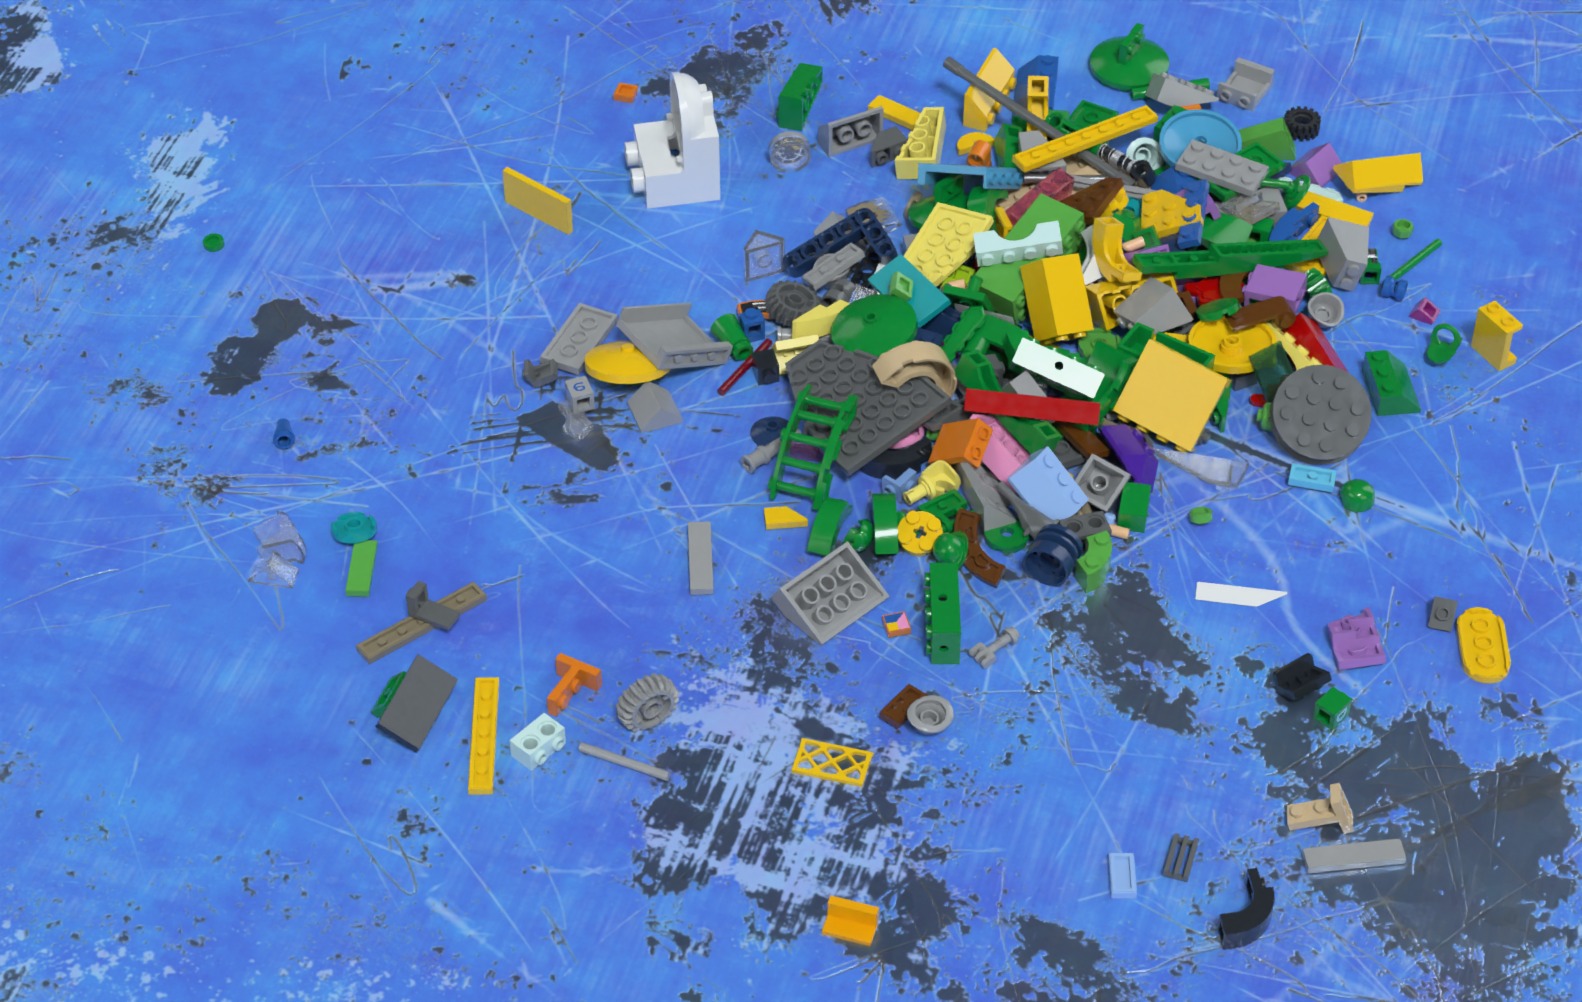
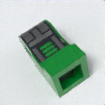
[1359,248,1382,285]

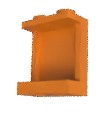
[928,418,993,468]

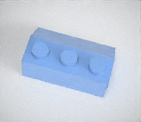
[1007,446,1089,520]

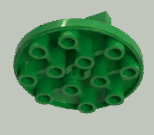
[1090,23,1169,92]
[908,173,969,231]

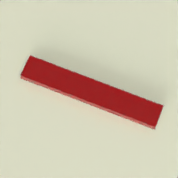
[964,388,1101,425]

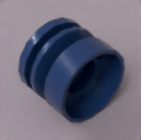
[1023,524,1083,586]

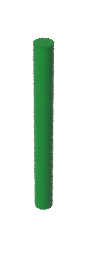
[1384,238,1442,281]

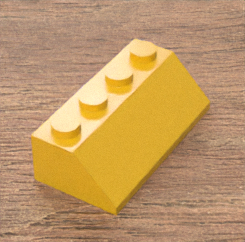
[963,48,1017,132]

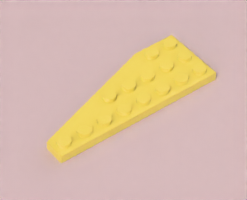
[904,202,994,287]

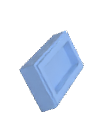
[1108,853,1137,899]

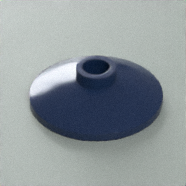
[751,416,789,446]

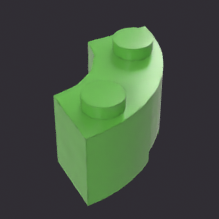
[1075,530,1112,594]

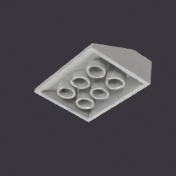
[771,541,890,646]

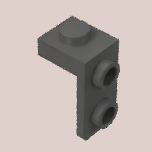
[406,580,460,630]

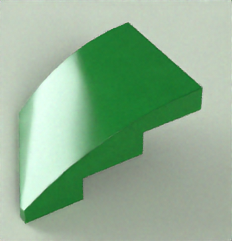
[1201,213,1253,249]

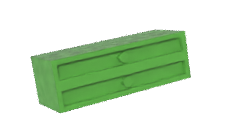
[975,193,1086,324]

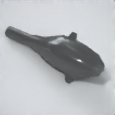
[996,481,1059,539]

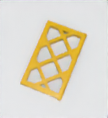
[791,738,874,787]

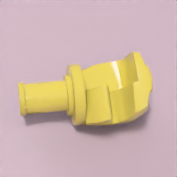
[902,460,961,505]

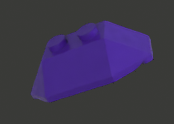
[1097,425,1159,494]

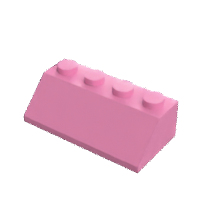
[970,414,1030,495]

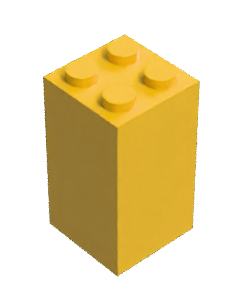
[1020,253,1094,345]

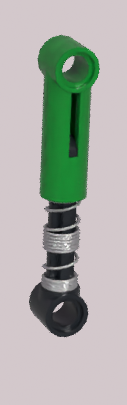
[1045,112,1156,188]

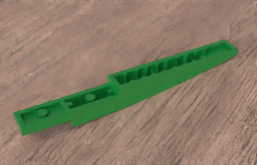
[1131,239,1329,279]

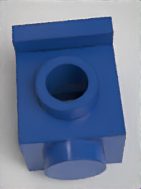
[739,308,765,342]

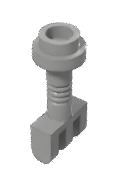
[968,626,1020,669]

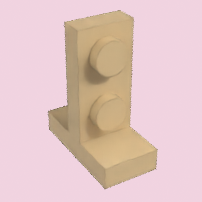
[1287,783,1354,834]

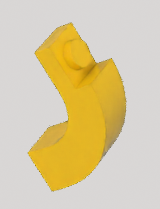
[1092,217,1142,284]

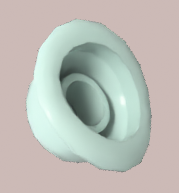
[1126,137,1164,174]

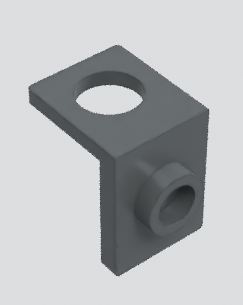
[1428,596,1458,632]

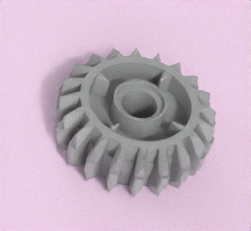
[615,673,679,732]

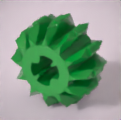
[1304,268,1332,300]

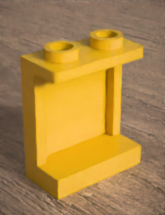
[1471,301,1523,371]

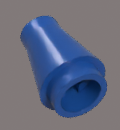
[273,418,295,449]

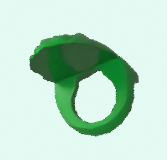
[1427,324,1463,364]

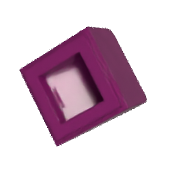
[1409,297,1441,325]

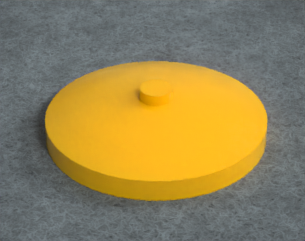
[1188,315,1276,374]
[584,340,671,384]

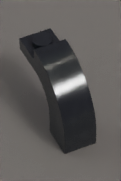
[858,437,932,480]
[1217,868,1275,950]

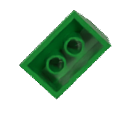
[1362,350,1421,416]

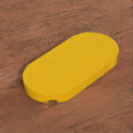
[1456,607,1511,684]

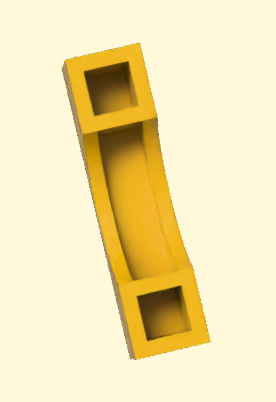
[1027,76,1049,140]

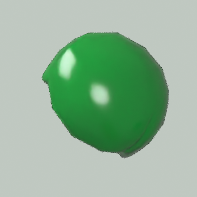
[1340,479,1375,512]
[842,518,874,552]

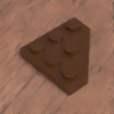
[1059,177,1124,224]

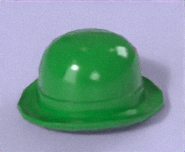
[933,531,969,569]

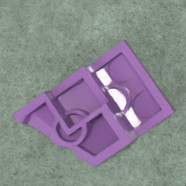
[1327,607,1386,670]

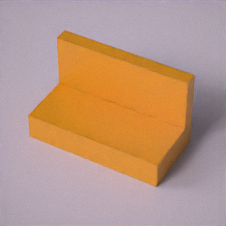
[822,895,879,946]

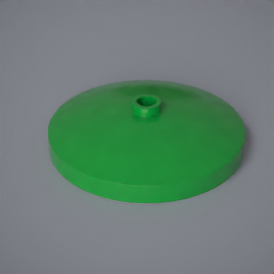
[831,294,918,357]

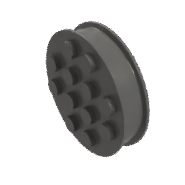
[1270,365,1372,465]

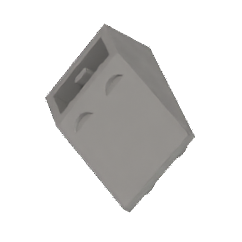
[1145,72,1219,107]

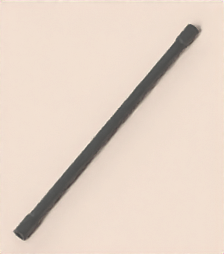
[943,57,1137,187]

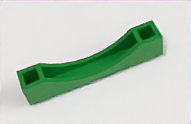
[954,350,1062,455]

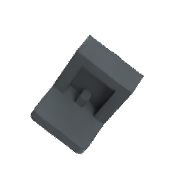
[522,359,558,388]

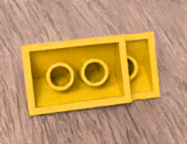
[1333,153,1423,193]

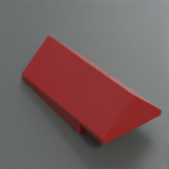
[1281,312,1349,373]

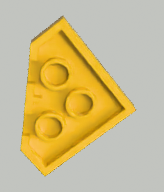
[1141,189,1203,238]

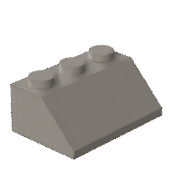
[818,106,884,157]

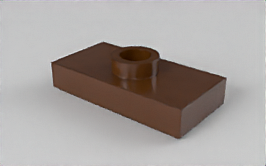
[879,684,928,729]

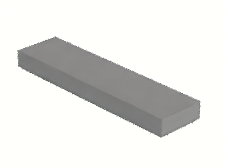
[688,521,714,595]
[1302,838,1406,873]

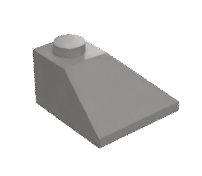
[1075,453,1131,513]

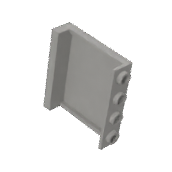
[616,303,733,370]

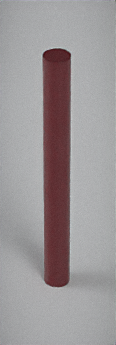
[717,338,773,396]

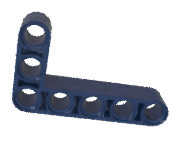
[782,208,898,278]

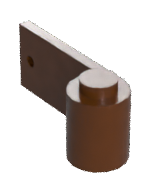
[1224,296,1296,332]

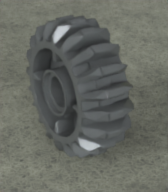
[764,279,823,329]

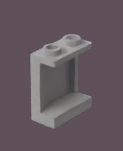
[1217,57,1275,111]

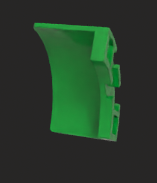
[1061,340,1139,432]

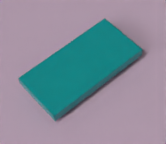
[867,254,951,328]

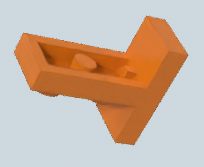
[547,653,602,717]

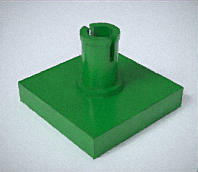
[943,275,995,313]

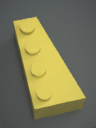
[894,107,946,179]

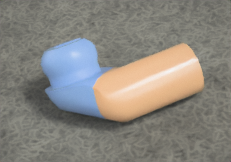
[1104,513,1130,540]

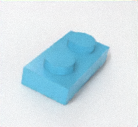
[1288,463,1337,493]

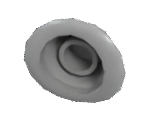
[907,695,954,735]

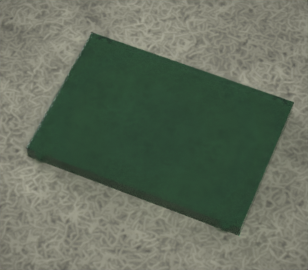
[1248,341,1293,402]

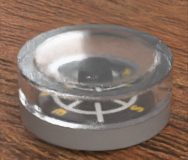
[768,131,811,172]

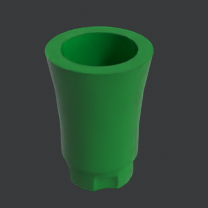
[710,313,753,361]

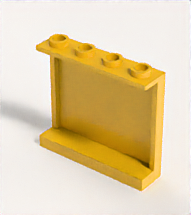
[1113,339,1232,454]

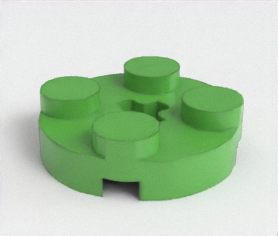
[1078,327,1121,358]

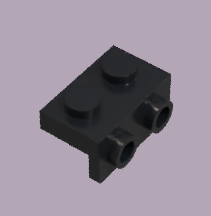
[1273,653,1332,701]

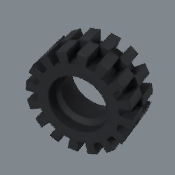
[1284,106,1321,142]

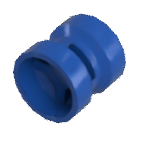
[1381,275,1408,301]

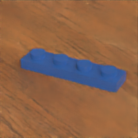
[1177,179,1210,249]

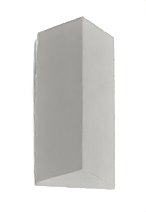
[953,462,1017,531]

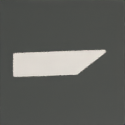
[1195,582,1287,607]

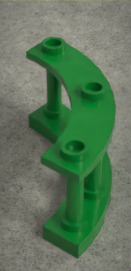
[768,384,859,511]

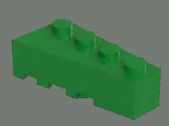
[776,63,823,131]

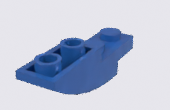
[1269,202,1319,241]

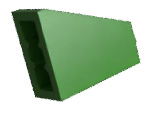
[1239,117,1296,161]

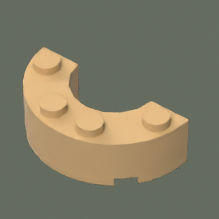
[872,340,957,397]

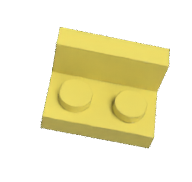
[770,335,819,376]

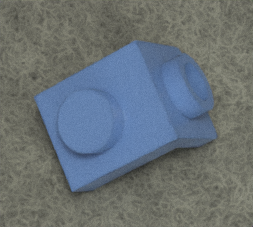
[882,468,917,503]

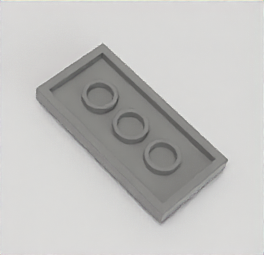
[1175,139,1269,197]
[540,303,618,375]

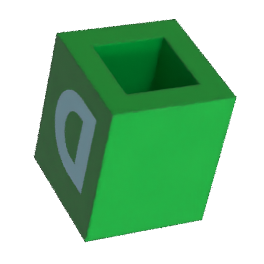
[1313,687,1352,731]

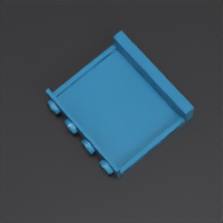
[917,163,1023,189]

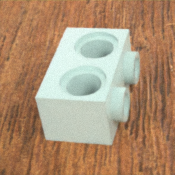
[510,713,566,771]

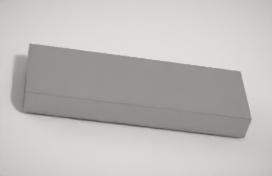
[802,243,865,291]

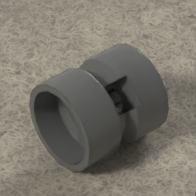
[820,278,859,307]

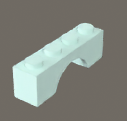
[973,221,1063,267]

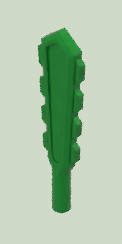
[940,305,986,363]

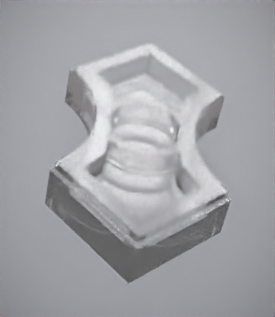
[558,398,594,441]

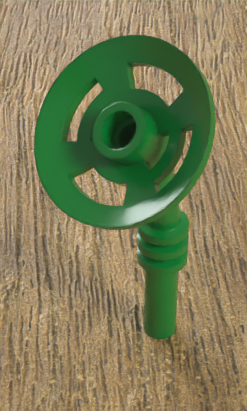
[1258,175,1311,210]

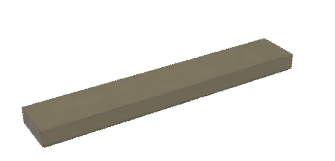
[356,581,487,664]

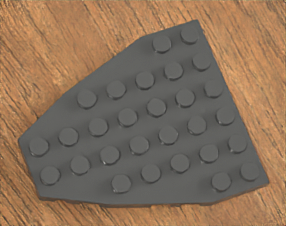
[785,340,952,476]

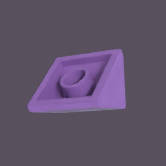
[1288,142,1342,188]

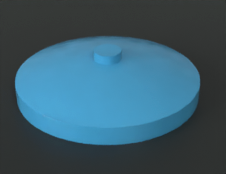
[1159,109,1242,167]

